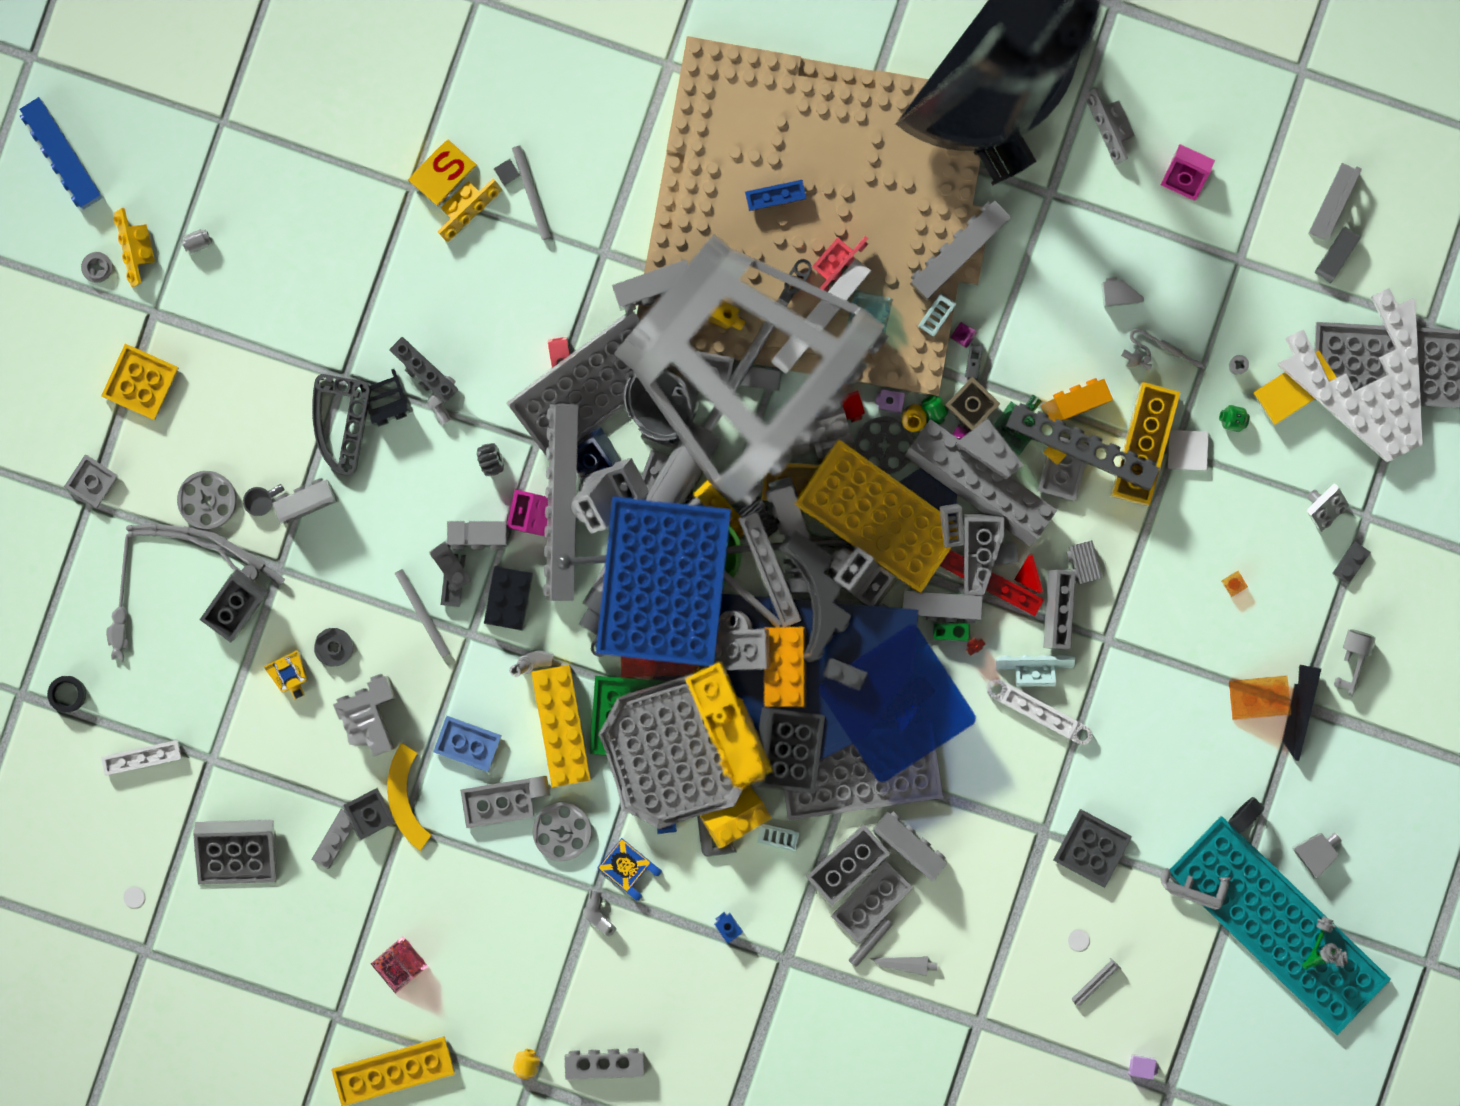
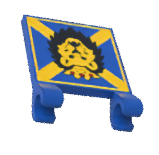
[597,838,662,901]

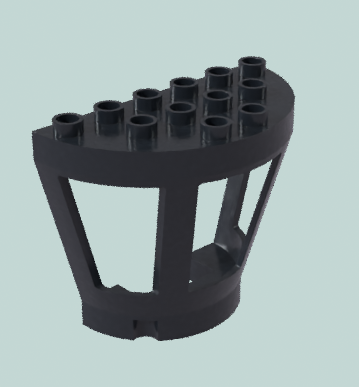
[895,0,1102,151]

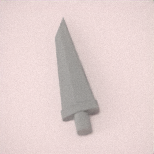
[870,956,938,976]

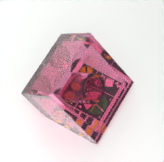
[371,936,428,994]

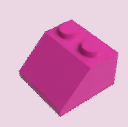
[1160,144,1215,201]

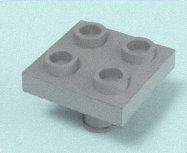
[1306,484,1349,532]

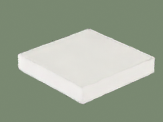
[1167,430,1208,471]

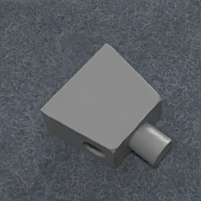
[1292,832,1342,878]

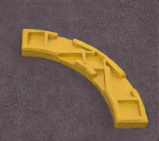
[387,742,432,851]

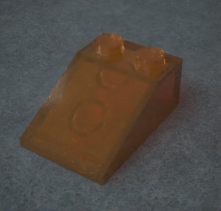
[1229,675,1291,720]

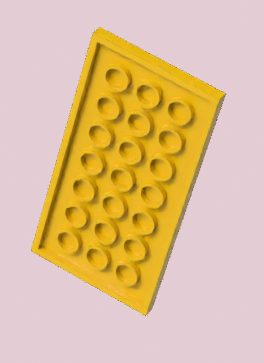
[794,439,964,593]

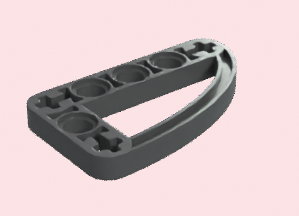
[312,374,371,475]

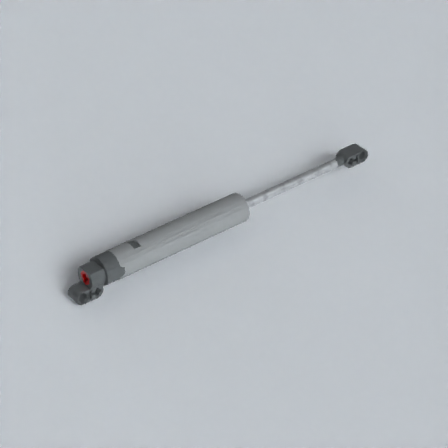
[579,259,812,657]

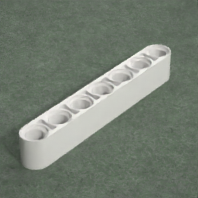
[771,258,871,374]

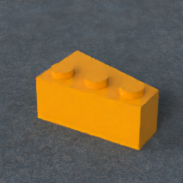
[1040,378,1113,427]

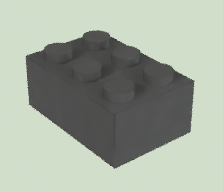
[199,569,269,643]

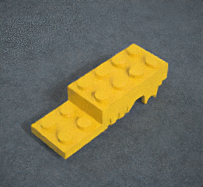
[685,662,773,790]

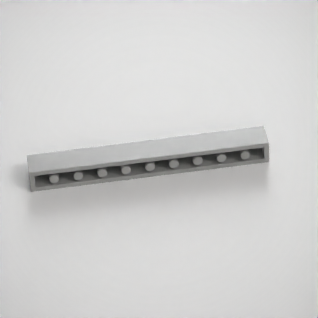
[543,404,578,601]

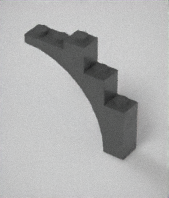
[779,530,851,662]

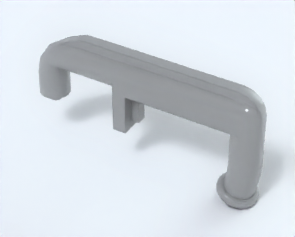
[1160,868,1231,909]

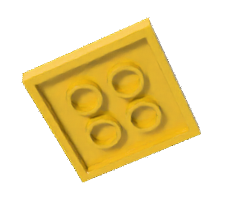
[101,343,179,421]

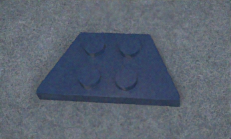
[899,468,957,522]

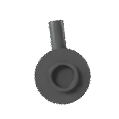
[243,484,285,516]

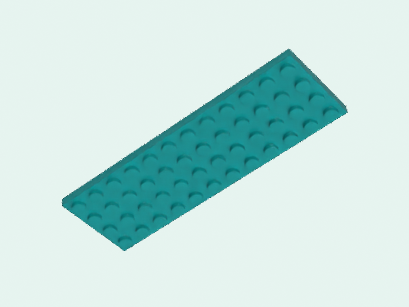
[1170,815,1391,1036]

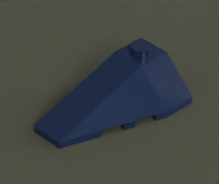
[577,427,620,475]

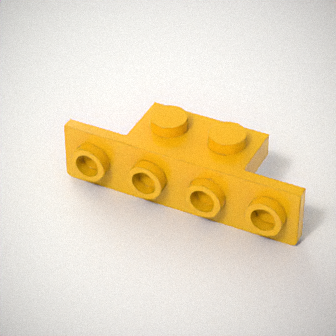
[437,178,503,242]
[114,208,155,287]

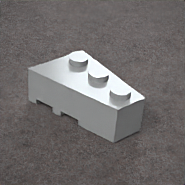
[955,419,1023,479]

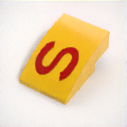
[408,139,477,207]

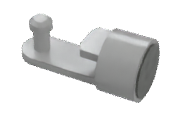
[1334,629,1376,697]

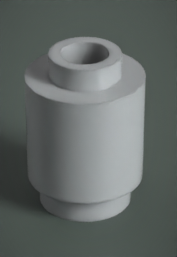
[181,229,212,254]

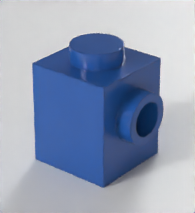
[714,912,743,944]

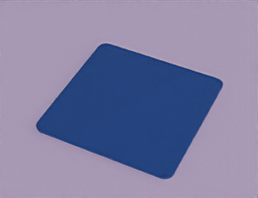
[819,625,976,782]

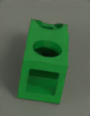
[933,623,970,641]

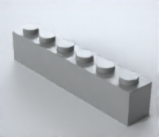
[910,200,1011,301]

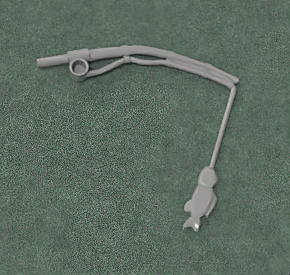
[106,524,285,662]

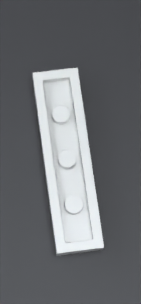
[101,740,182,776]

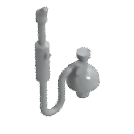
[1121,329,1205,372]

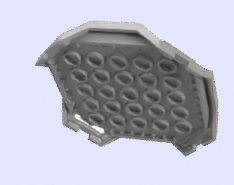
[599,674,743,829]

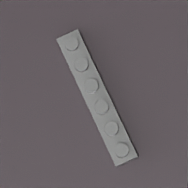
[739,511,801,627]

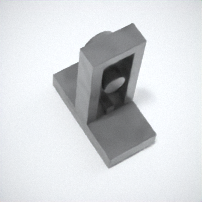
[429,540,471,591]

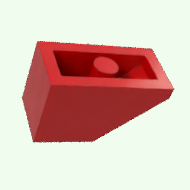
[840,390,865,423]

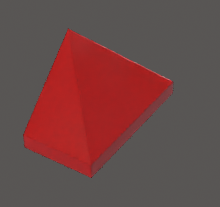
[1014,554,1043,593]

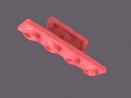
[812,235,868,297]

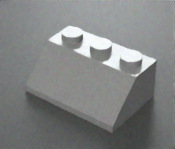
[273,478,337,525]

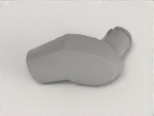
[428,376,456,425]
[509,650,554,678]
[583,890,617,936]

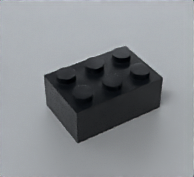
[483,566,534,631]

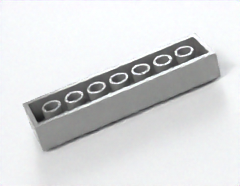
[904,419,1057,547]

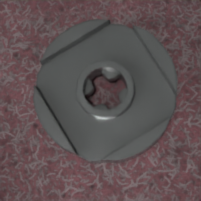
[314,628,354,667]

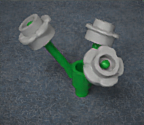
[1302,916,1348,970]

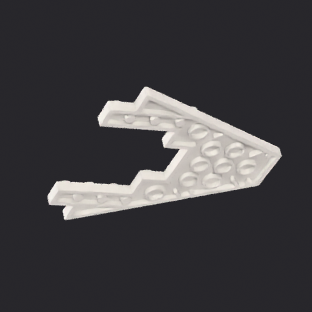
[1277,288,1423,462]

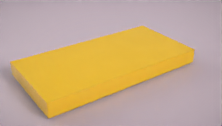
[1253,350,1337,425]

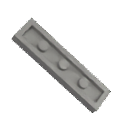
[1308,163,1362,241]

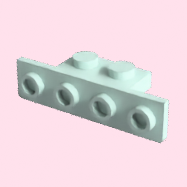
[996,655,1075,687]

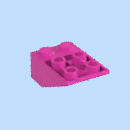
[506,489,548,537]

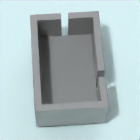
[447,521,508,550]

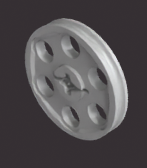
[177,471,237,529]
[532,802,591,861]

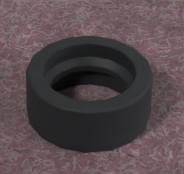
[47,676,86,713]
[1228,797,1265,833]

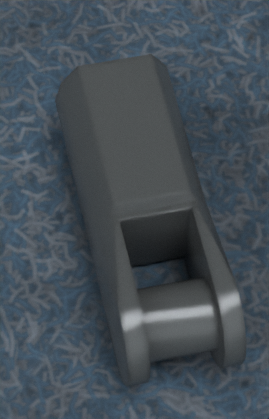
[965,343,983,379]

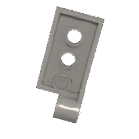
[460,776,550,828]

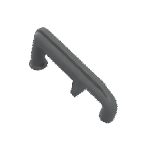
[697,816,737,857]

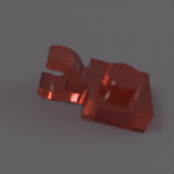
[965,637,986,656]

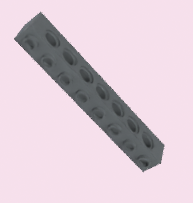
[1005,403,1160,491]

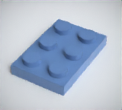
[433,715,502,772]

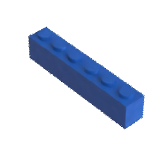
[19,97,104,210]

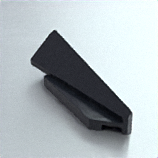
[1282,664,1322,761]

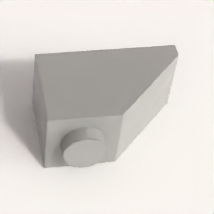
[1101,277,1144,307]

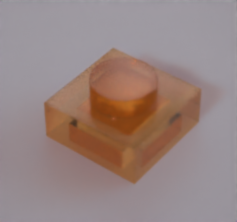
[1221,571,1248,597]

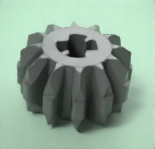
[476,443,504,476]

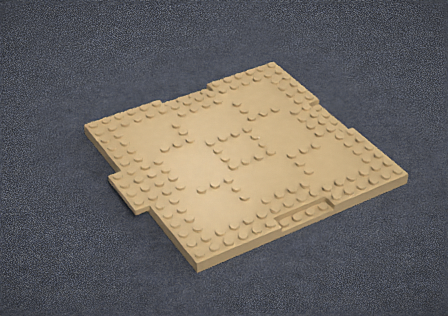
[636,36,985,397]

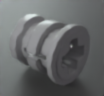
[1229,355,1249,375]

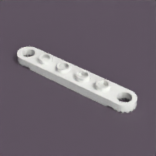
[986,679,1092,745]

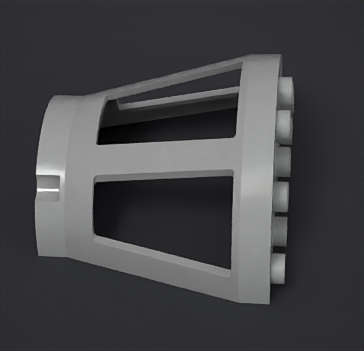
[614,233,888,506]

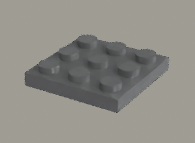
[1053,809,1132,888]

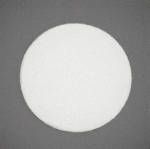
[123,887,145,908]
[1068,930,1089,951]

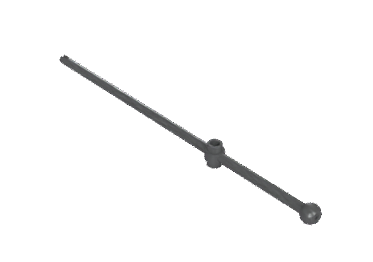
[558,538,851,570]

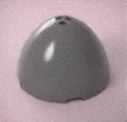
[623,364,699,441]

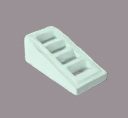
[918,293,957,337]
[757,824,799,851]

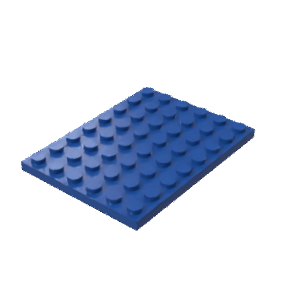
[596,496,731,666]

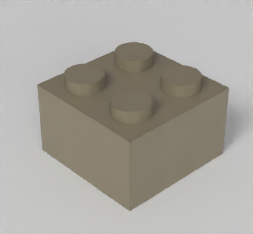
[945,377,1001,432]

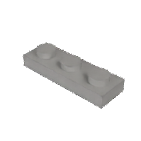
[311,809,353,869]

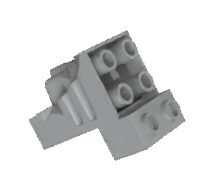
[571,458,649,534]
[827,545,897,606]
[333,674,396,756]

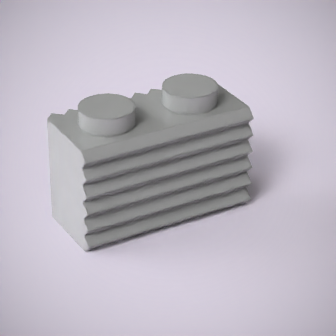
[1066,540,1102,584]

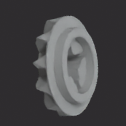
[81,252,112,283]

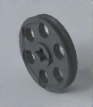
[855,416,914,474]

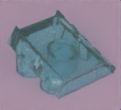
[846,291,893,333]

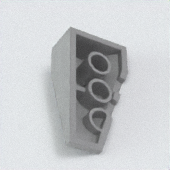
[964,514,1004,595]

